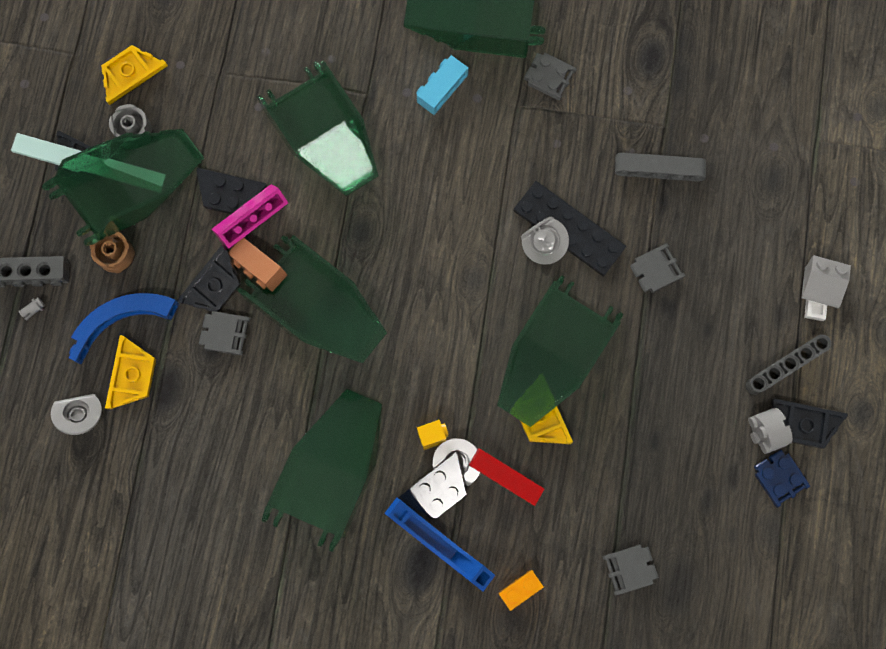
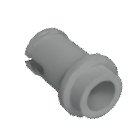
[19,297,45,321]

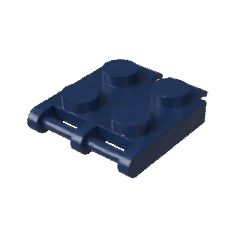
[754,450,810,508]

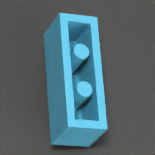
[416,55,468,115]

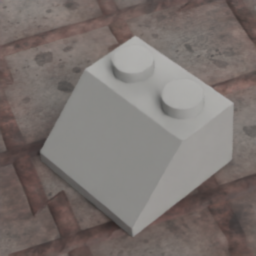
[801,255,851,308]

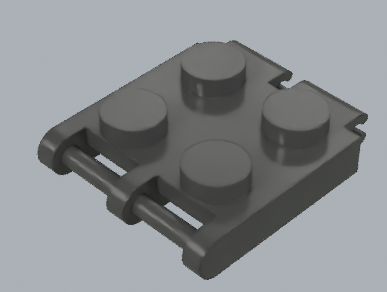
[524,53,577,100]
[630,243,686,293]
[199,311,251,356]
[602,545,659,596]

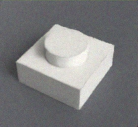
[804,300,827,321]

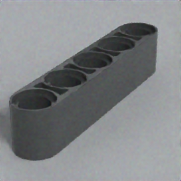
[615,153,706,181]
[746,335,831,395]

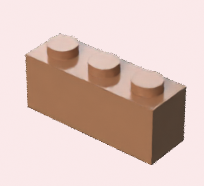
[228,238,287,292]

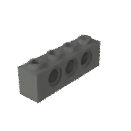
[0,256,70,288]

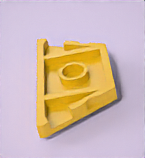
[101,45,168,105]
[105,335,156,409]
[514,374,573,444]

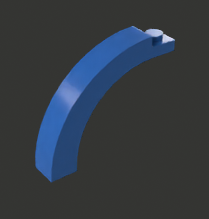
[69,293,179,364]
[384,498,495,591]

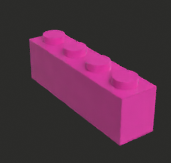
[212,184,288,249]

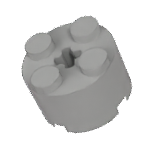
[109,104,152,148]
[748,408,793,454]

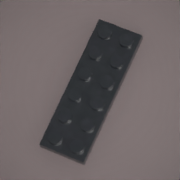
[513,181,627,277]

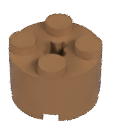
[90,230,135,273]

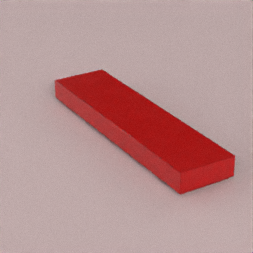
[468,448,544,506]

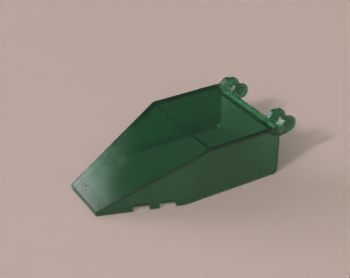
[404,0,546,58]
[257,60,379,196]
[42,129,204,246]
[237,235,387,364]
[497,276,623,427]
[262,389,382,552]

